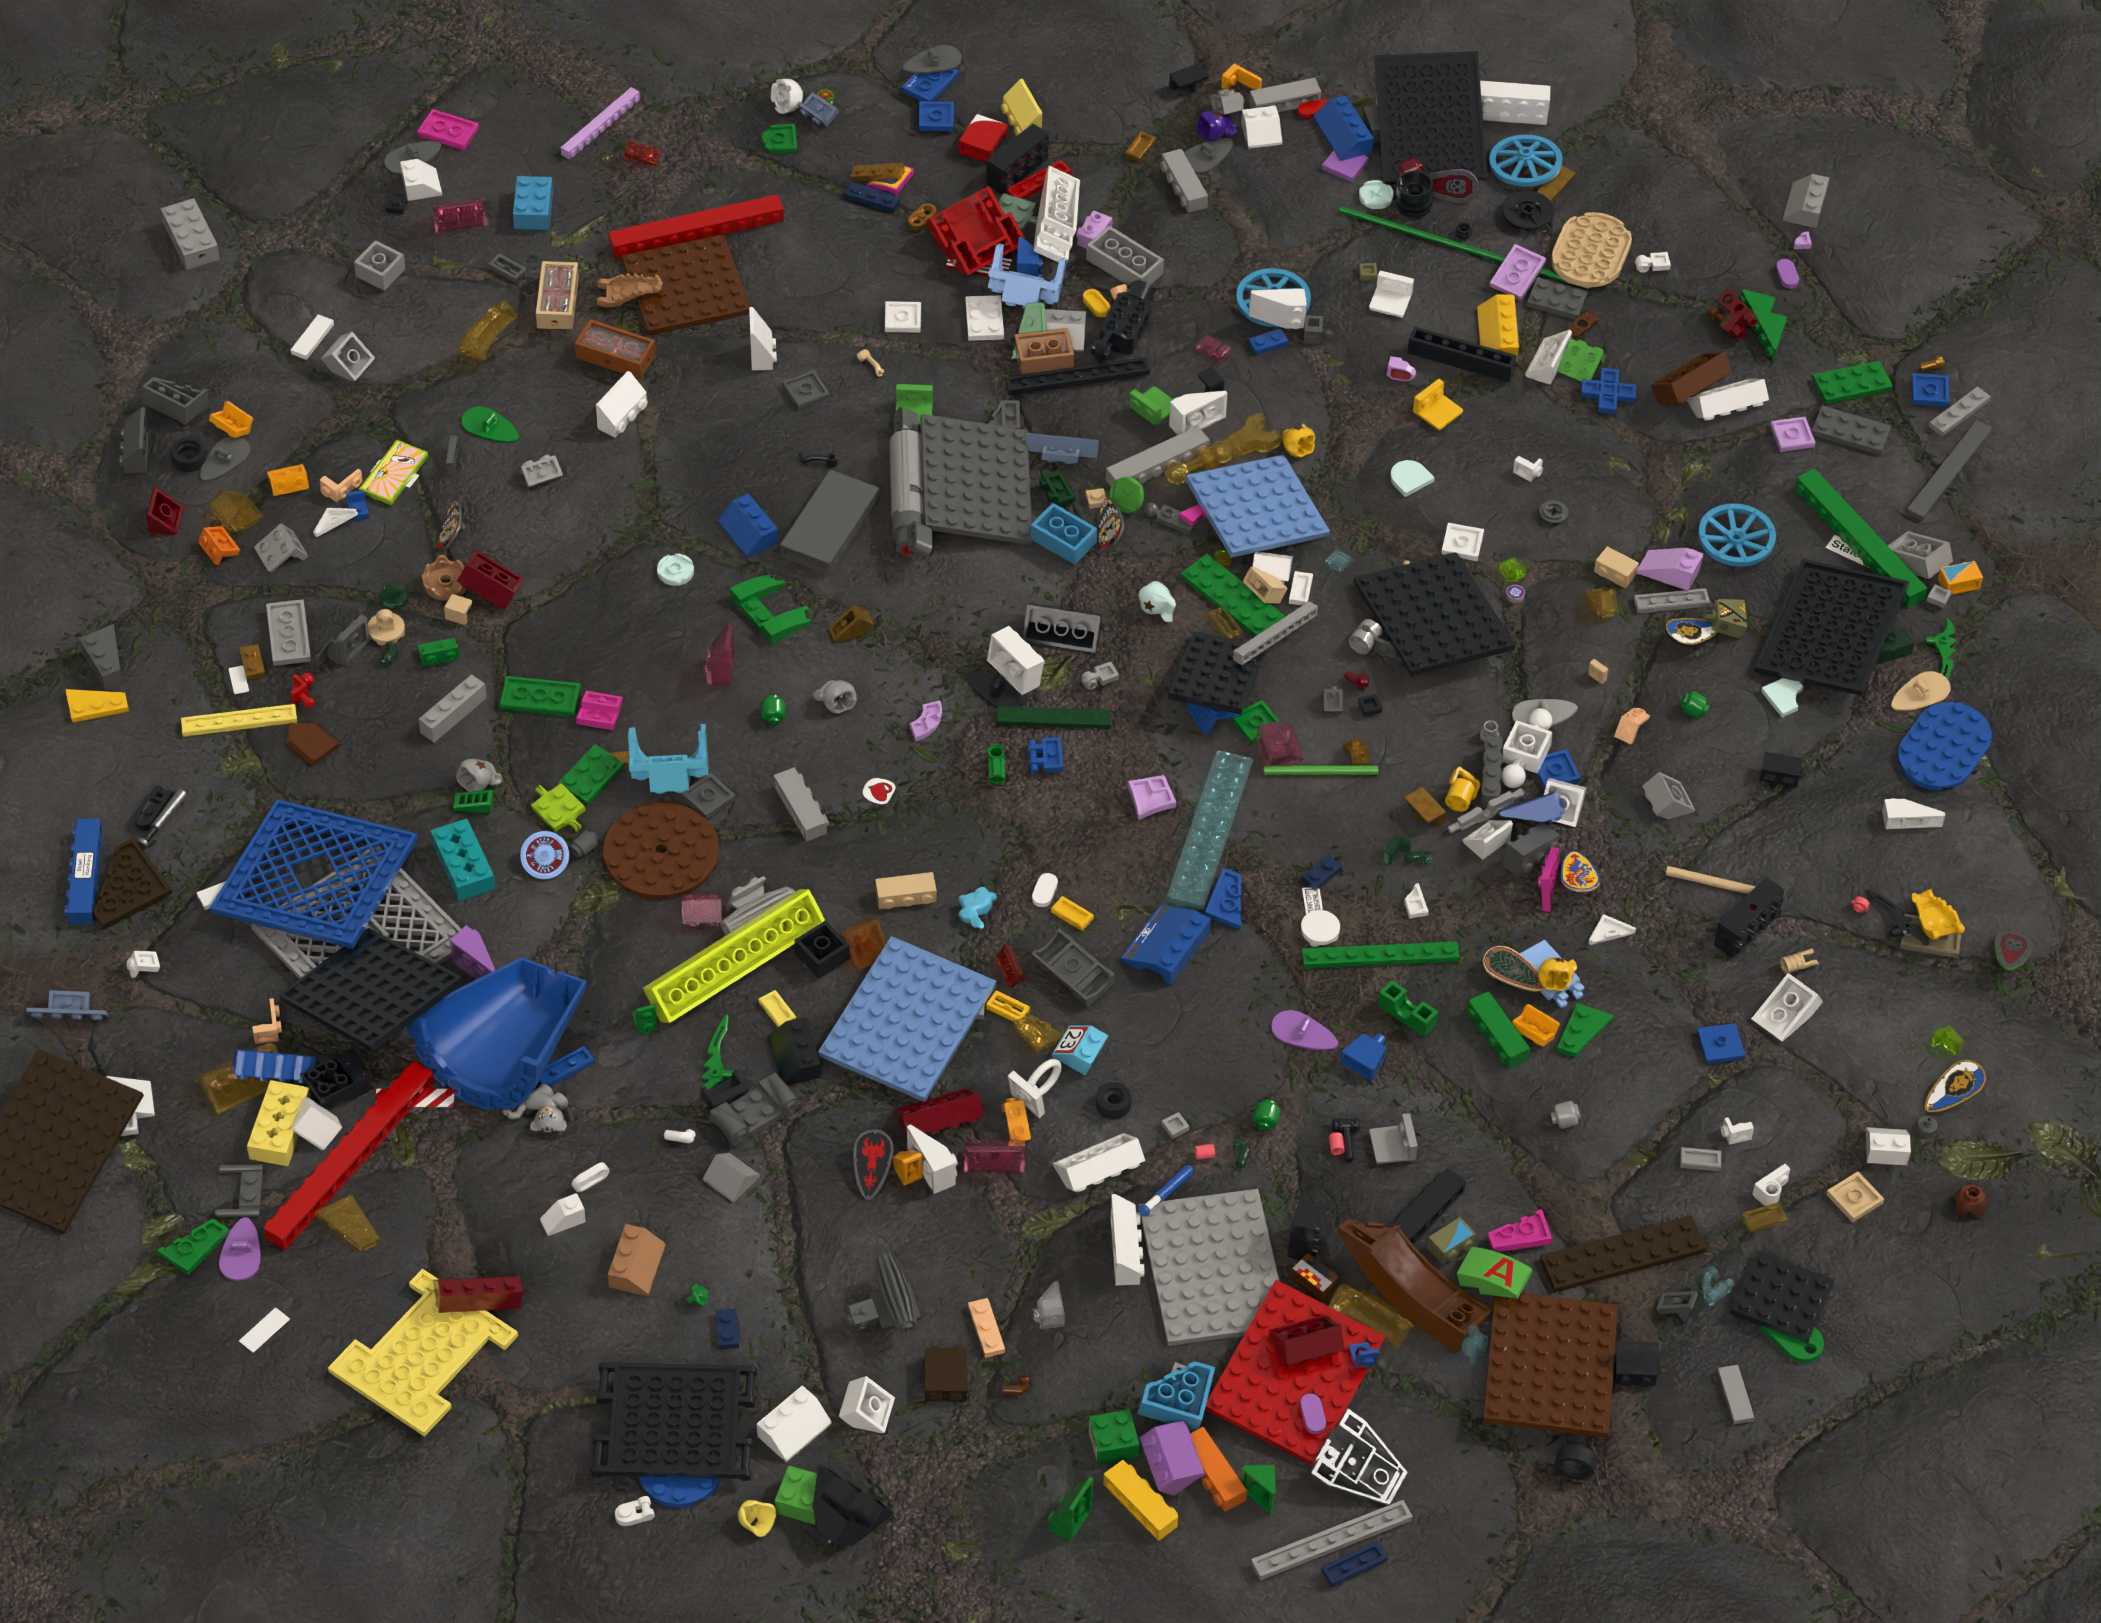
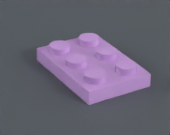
[1490,244,1546,301]

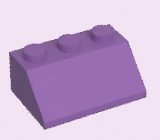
[1140,1421,1205,1496]

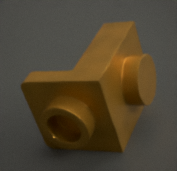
[1342,738,1370,766]

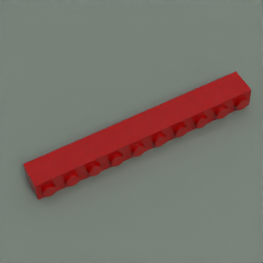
[608,194,784,259]

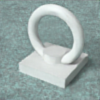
[1008,1059,1061,1118]

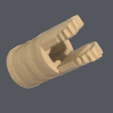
[1780,948,1818,974]

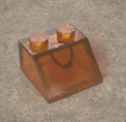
[838,917,887,971]

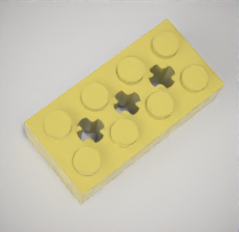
[247,1080,311,1166]

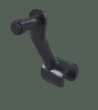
[798,452,837,468]

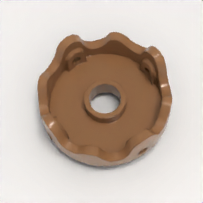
[422,555,467,600]

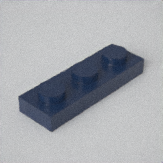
[845,182,900,212]
[1321,1541,1387,1587]

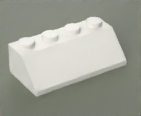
[1686,378,1769,421]
[1052,1133,1145,1192]
[1110,1194,1144,1285]

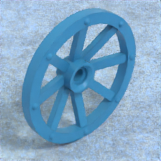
[1489,135,1562,187]
[1236,268,1311,327]
[1698,503,1776,566]

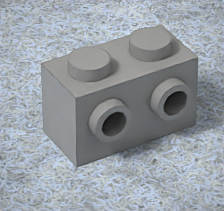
[1210,89,1244,115]

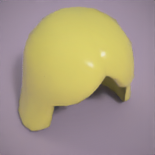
[738,1500,776,1537]

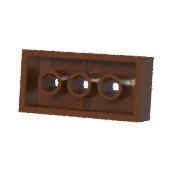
[1651,352,1732,406]

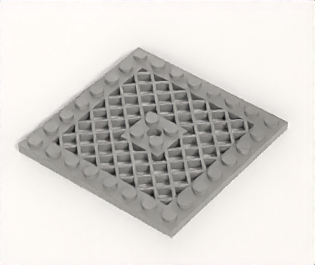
[251,846,461,979]

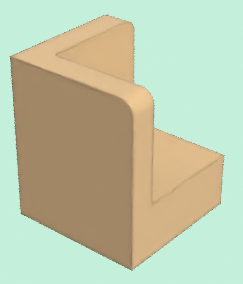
[444,594,472,625]

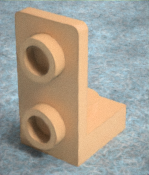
[252,998,282,1044]

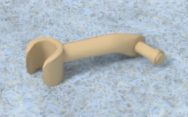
[857,349,884,377]

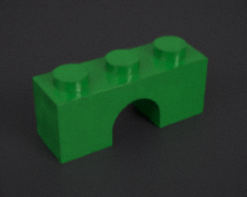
[1378,980,1438,1037]

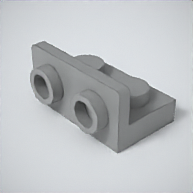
[519,455,563,488]

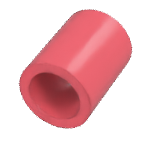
[1329,1133,1345,1155]
[1195,1143,1215,1160]

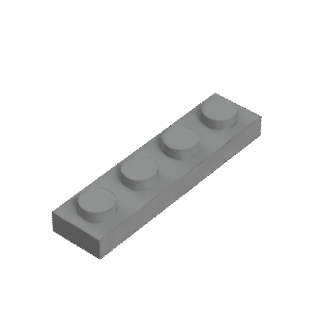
[1929,386,1991,437]

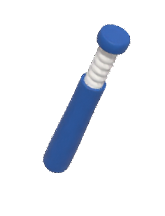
[1138,1165,1194,1216]

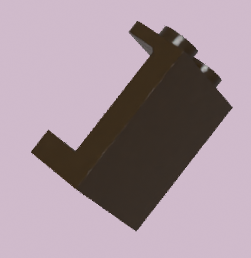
[925,1346,967,1401]

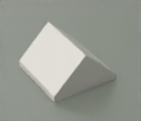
[1462,820,1513,860]
[291,1096,342,1151]

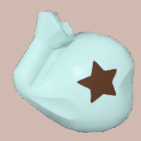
[1139,581,1176,622]

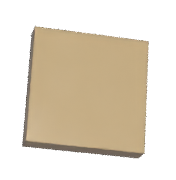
[1826,1172,1884,1223]

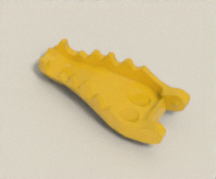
[1912,889,1965,940]

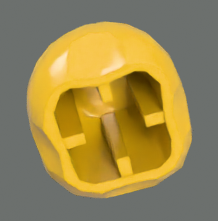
[1282,424,1315,458]
[1538,957,1577,991]

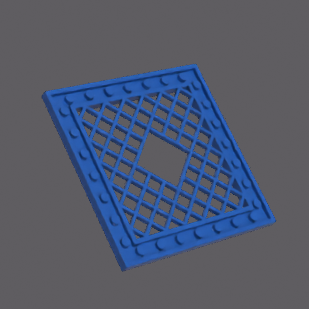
[210,799,418,949]

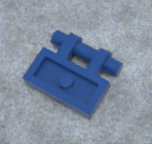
[1027,737,1063,774]

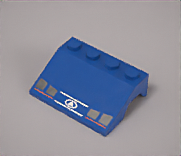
[1120,905,1211,986]

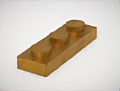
[850,163,905,182]

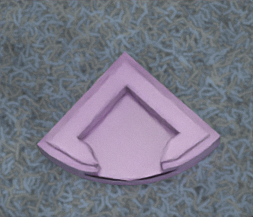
[1794,232,1812,250]

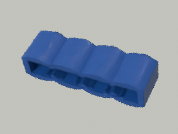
[231,1049,316,1084]

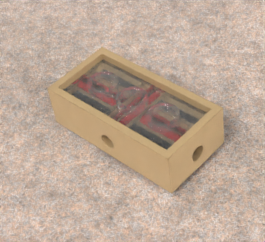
[536,261,579,329]

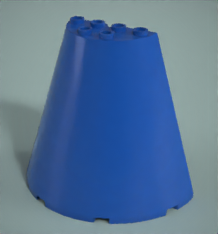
[406,957,587,1110]

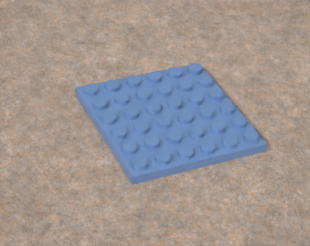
[1185,455,1330,558]

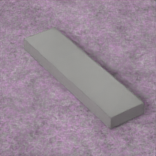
[1633,588,1710,614]

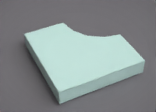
[1761,678,1803,717]

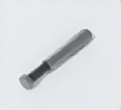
[137,789,187,849]

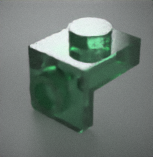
[378,582,412,608]
[1382,834,1412,865]

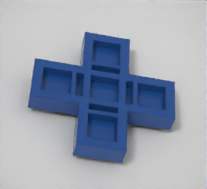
[1581,368,1636,414]

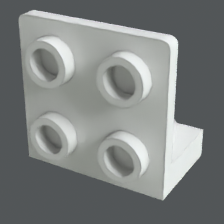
[1369,271,1414,318]

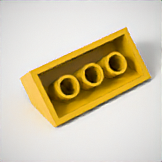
[1477,295,1519,362]

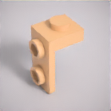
[320,469,363,503]
[1614,708,1650,744]

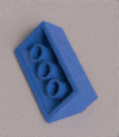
[1313,96,1374,161]

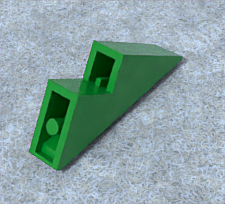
[1738,289,1787,362]

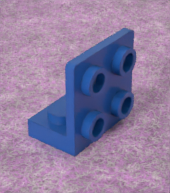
[1186,703,1241,734]

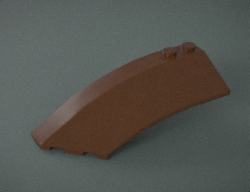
[1337,1219,1493,1353]

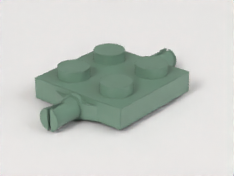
[998,193,1038,233]

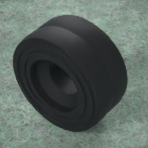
[1095,1082,1132,1120]

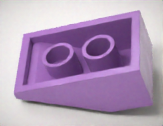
[450,925,495,980]

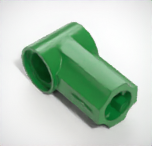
[987,744,1005,784]

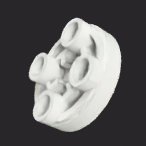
[1301,910,1340,947]

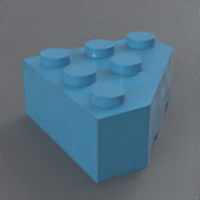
[1137,1361,1215,1431]

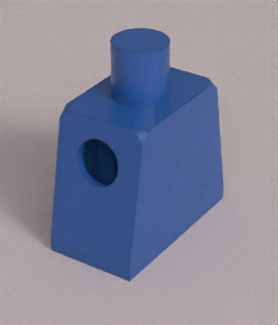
[1340,1033,1386,1081]

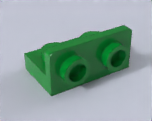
[418,637,460,667]

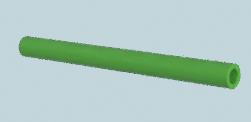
[1264,766,1378,775]

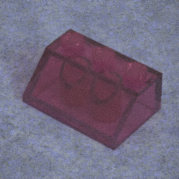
[431,198,488,232]
[964,1139,1025,1172]

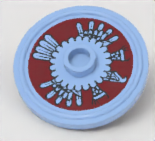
[520,831,569,879]

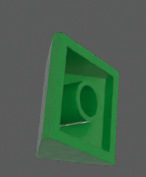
[1240,1465,1276,1515]

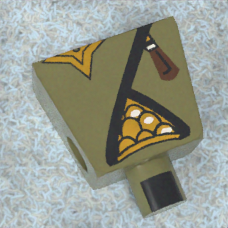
[1702,599,1747,639]

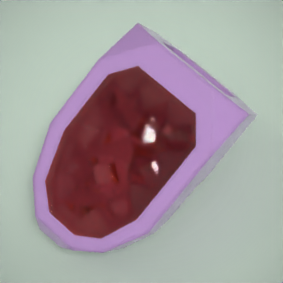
[1387,356,1416,381]

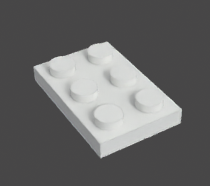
[965,295,1004,341]

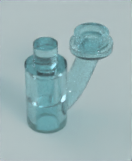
[1702,1266,1734,1306]

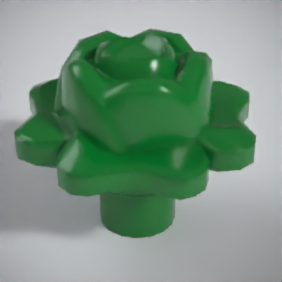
[687,1283,709,1307]

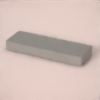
[1717,1365,1754,1424]

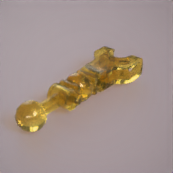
[1166,413,1282,484]

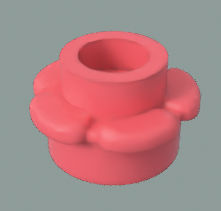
[1851,896,1870,913]

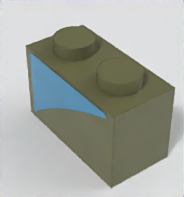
[1427,1217,1476,1265]

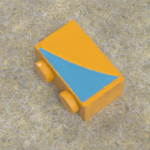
[1938,561,1983,595]

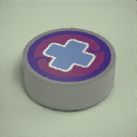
[1506,585,1525,603]

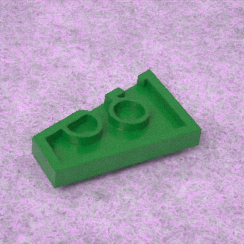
[1557,1003,1614,1058]

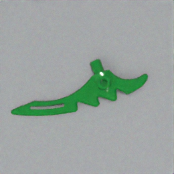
[1925,618,1956,680]
[701,1014,734,1090]

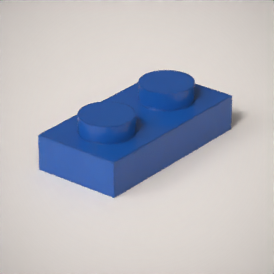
[1248,329,1288,355]

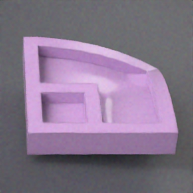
[1127,775,1176,820]

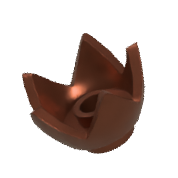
[1952,1185,1988,1220]

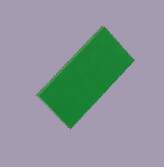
[499,676,581,717]

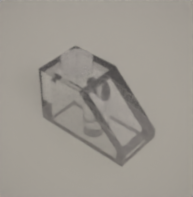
[1033,1281,1065,1329]

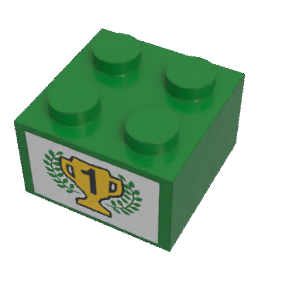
[1089,1409,1139,1465]

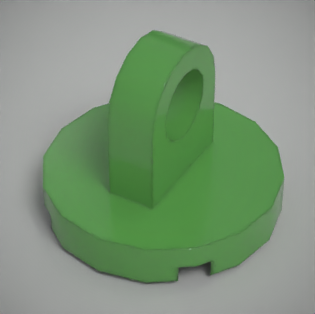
[1110,476,1144,513]

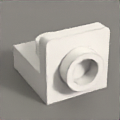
[1513,456,1543,482]
[127,951,160,978]
[1721,1117,1754,1145]

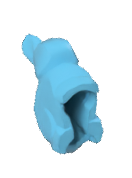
[958,887,997,929]

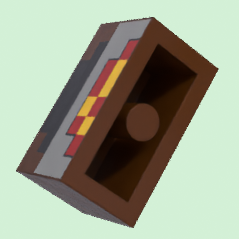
[1291,1253,1339,1303]

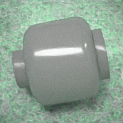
[1551,1101,1581,1129]

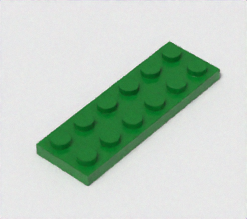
[1181,554,1285,637]

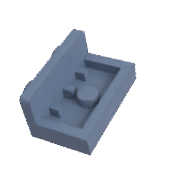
[797,92,839,127]

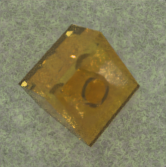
[208,488,264,531]

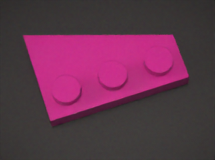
[1538,847,1559,912]
[1487,1209,1552,1252]

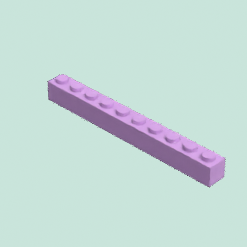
[561,87,640,160]

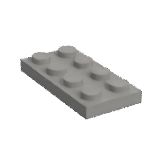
[266,599,311,666]

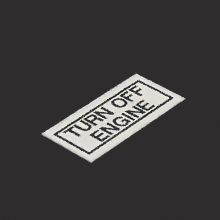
[1302,887,1323,914]

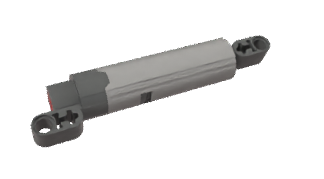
[889,407,932,558]

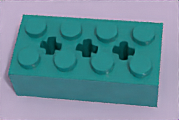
[430,818,495,901]

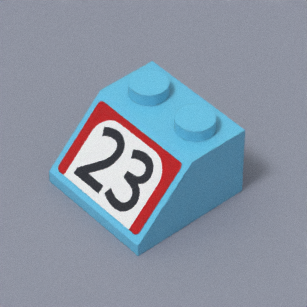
[1051,1025,1108,1076]

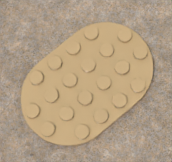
[1551,212,1632,288]

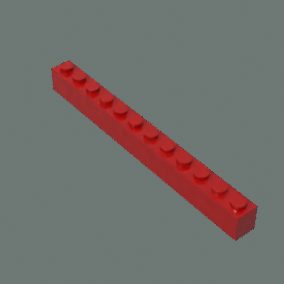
[264,1061,435,1251]

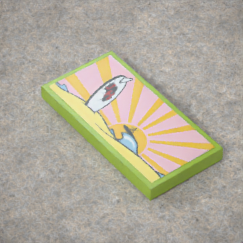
[359,440,429,505]

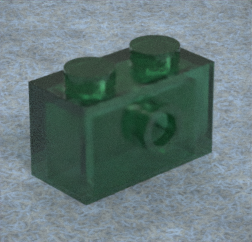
[1877,627,1914,664]

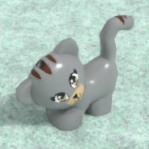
[502,1083,568,1133]

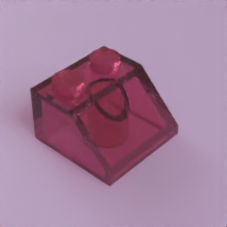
[1256,721,1303,766]
[682,893,722,927]

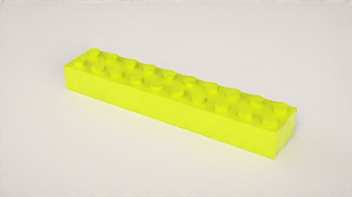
[643,889,825,1023]

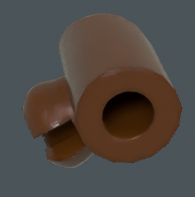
[1003,1374,1031,1396]

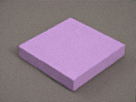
[1770,417,1816,452]

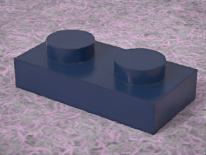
[1302,855,1342,891]
[715,1308,739,1350]

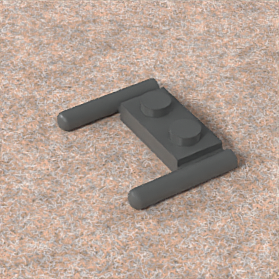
[214,1164,263,1217]

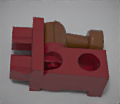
[1708,289,1758,340]

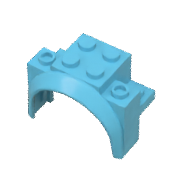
[628,724,709,794]

